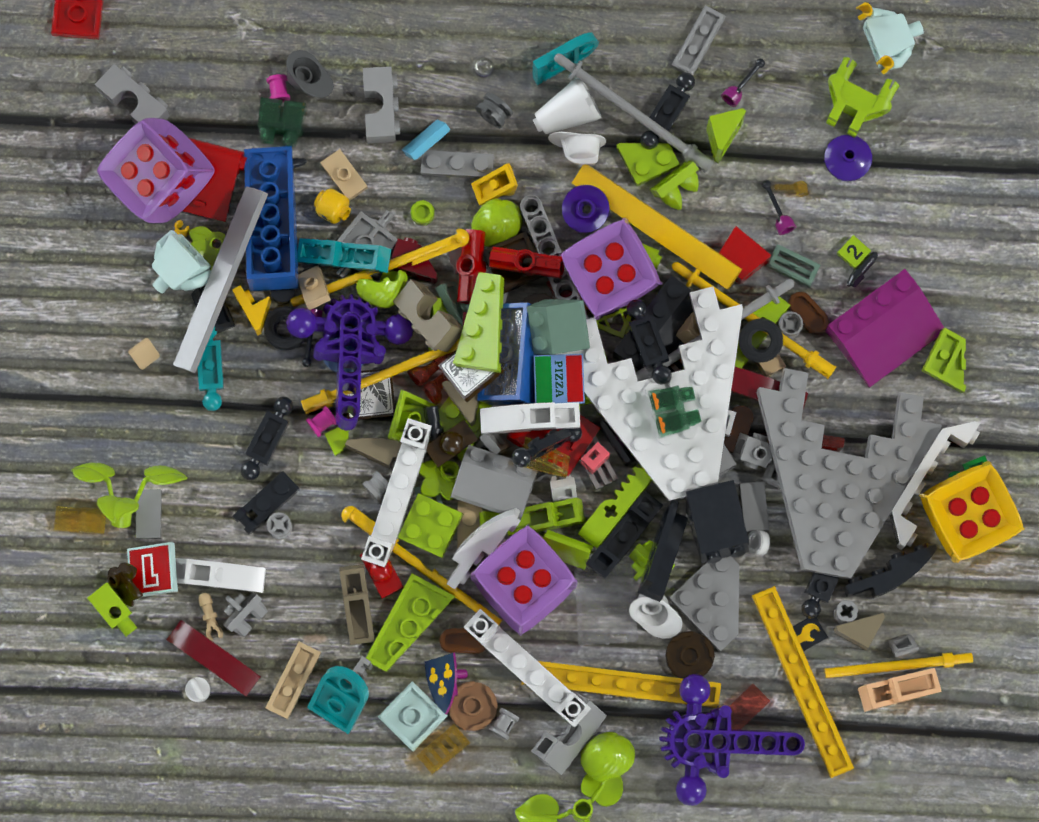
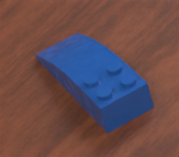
[244,146,299,291]

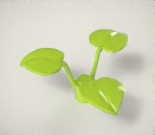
[72,463,187,528]
[515,774,623,822]

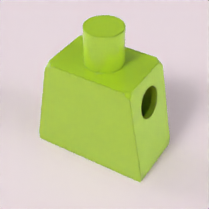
[87,582,137,637]

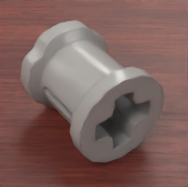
[833,600,858,625]
[488,708,519,740]

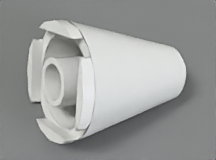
[533,78,602,134]

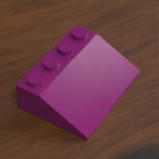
[825,269,944,388]

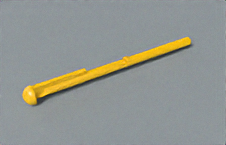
[291,228,469,307]
[341,506,503,625]

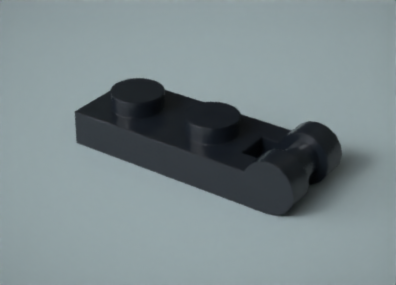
[232,471,300,535]

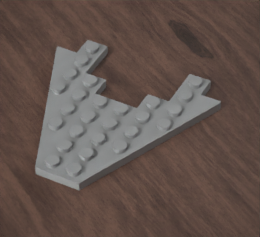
[756,368,942,579]

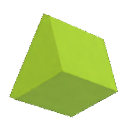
[706,108,746,164]
[388,390,438,442]

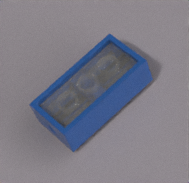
[477,303,539,406]

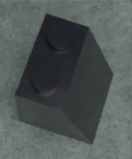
[686,480,749,564]

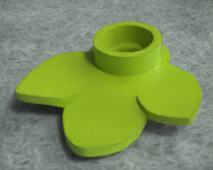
[189,226,226,270]
[419,460,460,501]

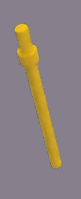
[824,652,973,678]

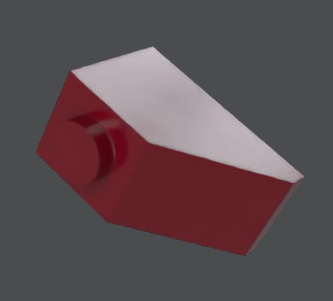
[390,237,437,284]

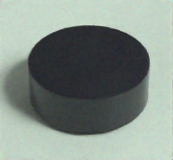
[271,288,295,304]

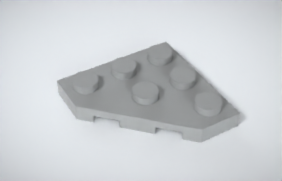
[669,556,740,652]

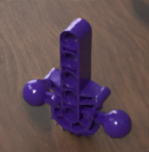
[286,294,414,431]
[659,674,805,806]

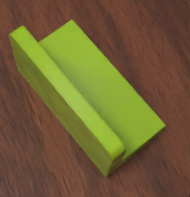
[543,529,593,570]

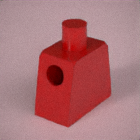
[716,226,771,287]

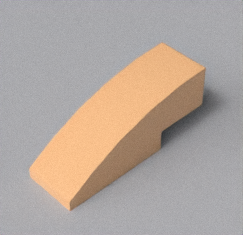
[858,668,942,712]

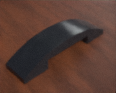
[586,491,663,579]

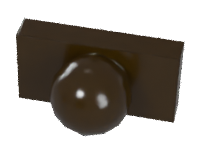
[426,419,478,467]

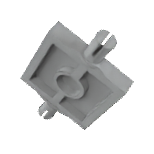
[336,210,397,279]

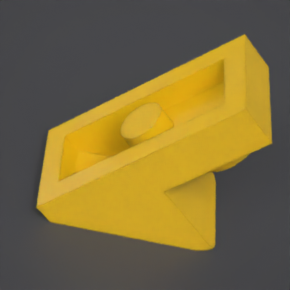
[471,163,518,205]
[232,285,271,336]

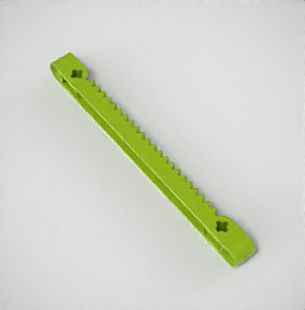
[578,296,791,549]

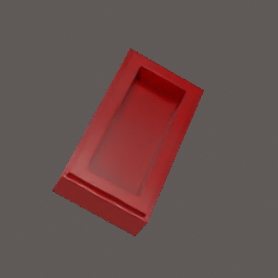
[360,553,404,599]

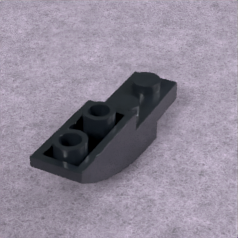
[843,543,937,599]

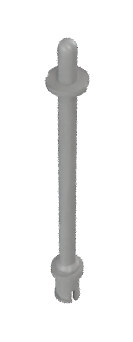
[554,53,714,173]
[635,279,795,382]

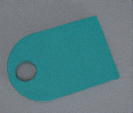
[533,32,599,86]
[307,666,369,734]

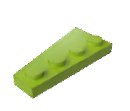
[453,272,504,373]
[366,573,455,672]

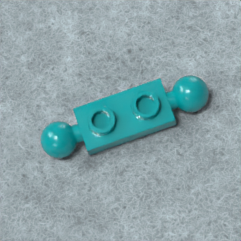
[197,326,224,411]

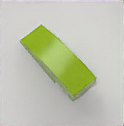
[508,497,586,536]

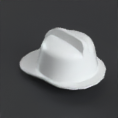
[548,132,606,165]
[629,594,682,639]

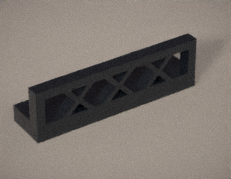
[637,500,688,602]

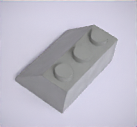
[451,445,539,520]

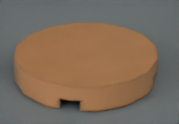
[449,681,498,731]

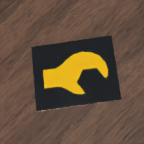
[793,617,828,652]

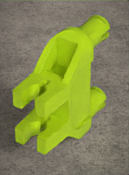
[826,57,900,138]

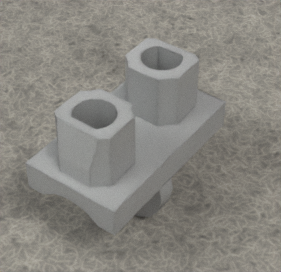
[223,592,268,637]

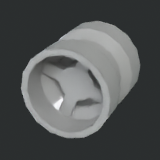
[777,311,803,340]

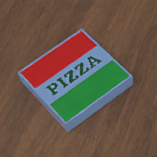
[534,354,585,404]

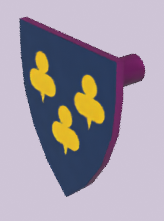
[425,653,468,714]

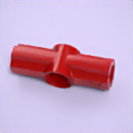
[456,229,487,305]
[489,247,565,279]

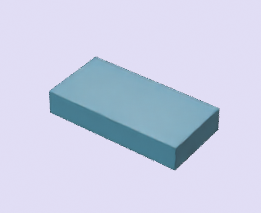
[402,119,450,160]

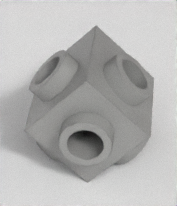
[732,432,773,470]

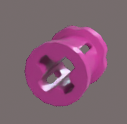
[266,74,290,104]
[306,406,337,438]

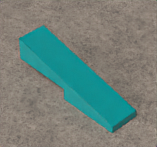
[298,238,391,273]

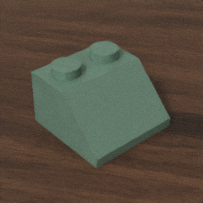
[527,299,590,355]

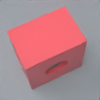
[580,442,610,475]

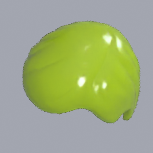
[471,198,523,247]
[356,270,408,308]
[580,732,635,782]

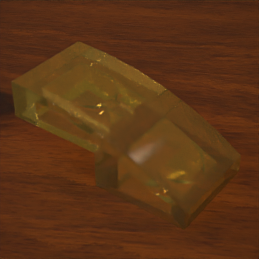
[53,506,106,534]

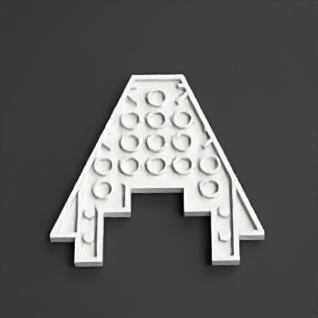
[555,287,743,501]

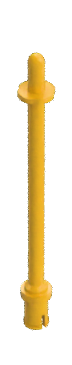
[671,262,837,379]
[301,338,460,414]

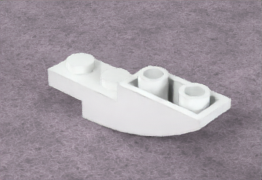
[480,402,580,434]
[447,508,521,589]
[176,558,266,593]

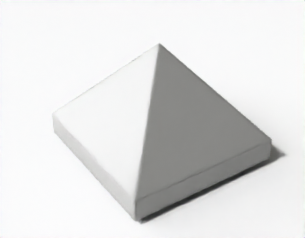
[887,634,919,659]

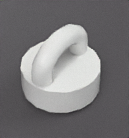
[748,530,770,555]
[185,677,211,703]

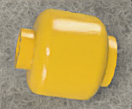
[314,188,351,224]

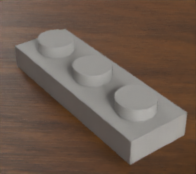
[421,150,494,179]

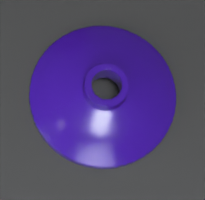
[824,135,872,181]
[562,185,610,233]

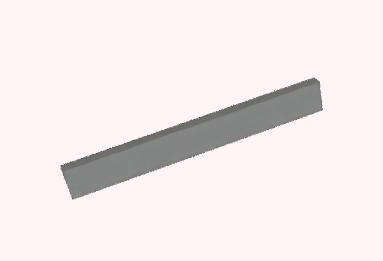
[173,186,268,373]

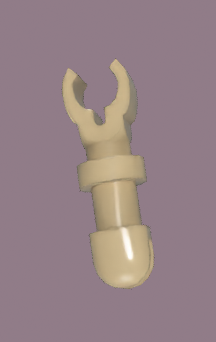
[198,593,223,641]

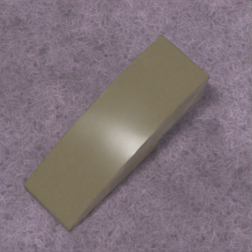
[345,438,402,469]
[339,564,375,645]

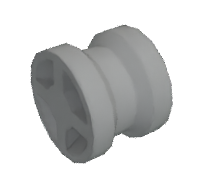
[362,471,388,502]
[267,512,293,539]

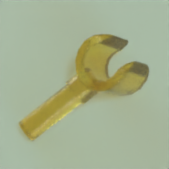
[774,181,809,197]

